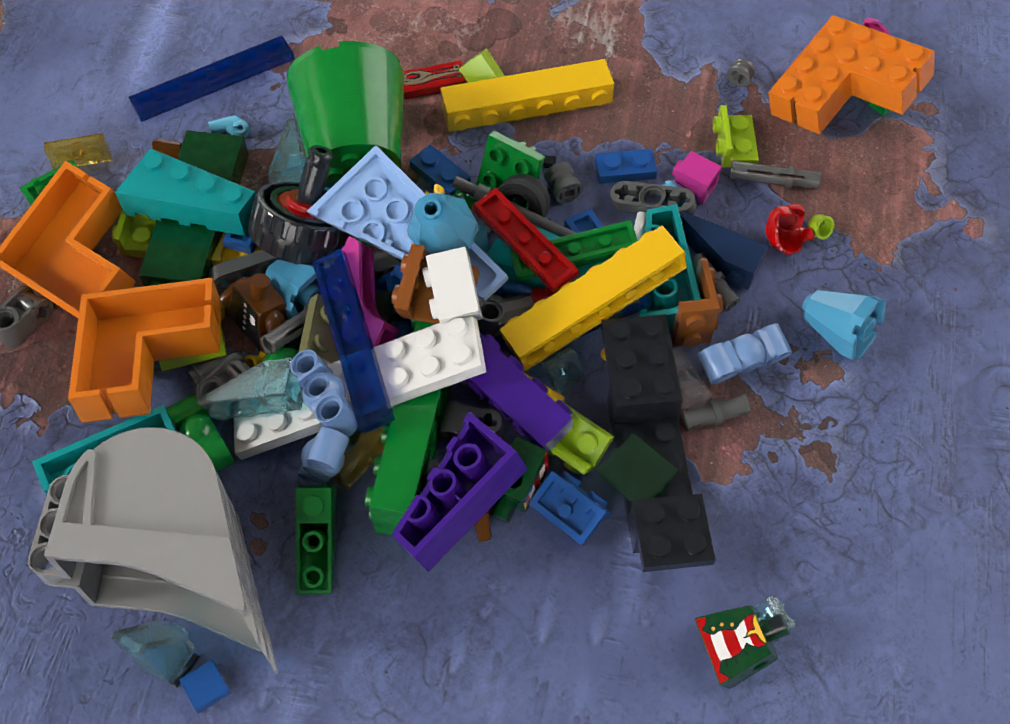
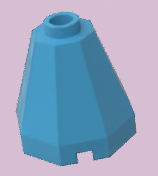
[407,192,478,255]
[265,260,334,320]
[802,290,887,360]

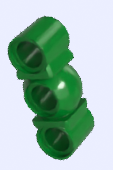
[166,393,235,473]

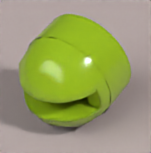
[807,214,834,240]

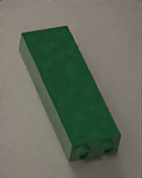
[138,130,249,286]

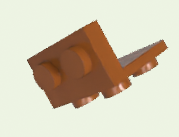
[392,244,480,325]
[671,258,723,347]

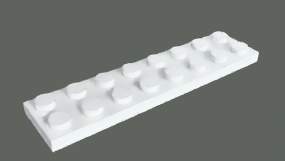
[233,315,486,460]

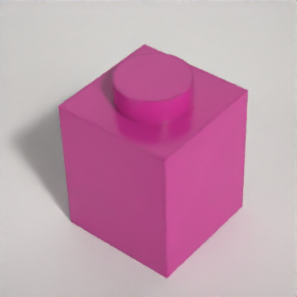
[672,151,722,204]

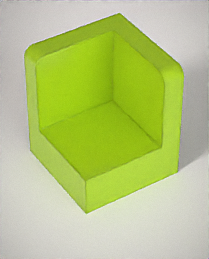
[459,48,505,83]

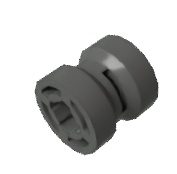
[544,162,583,203]

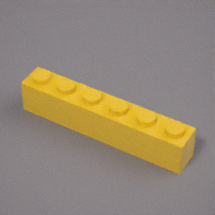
[440,59,614,132]
[499,225,687,371]

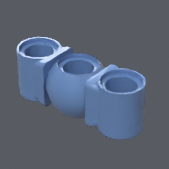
[697,323,793,385]
[290,349,359,437]
[298,427,349,485]

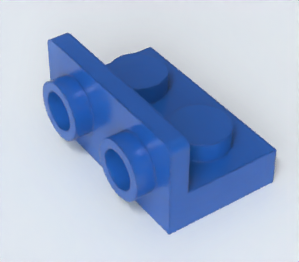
[528,470,612,546]

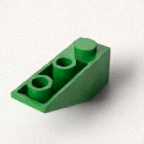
[296,485,337,594]

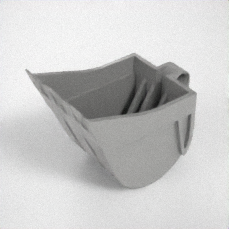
[28,428,278,675]

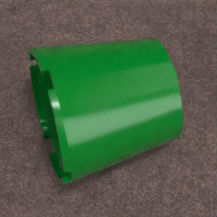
[286,41,404,188]

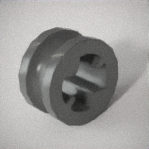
[727,58,755,87]

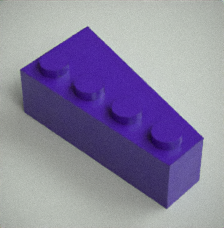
[461,332,573,453]
[391,411,528,572]

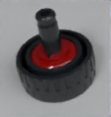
[248,145,353,266]

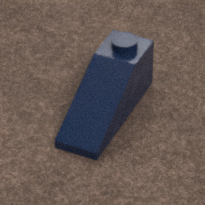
[680,211,768,290]

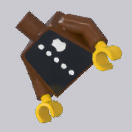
[219,273,287,374]

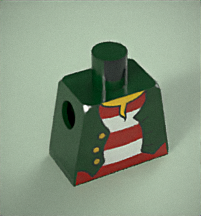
[491,437,550,524]
[695,605,790,689]

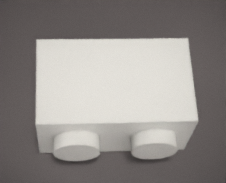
[422,247,483,324]

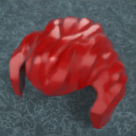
[765,203,815,255]

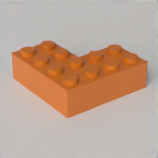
[768,15,935,135]
[0,161,136,319]
[68,278,222,423]

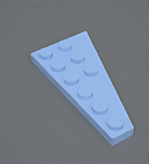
[307,146,509,301]

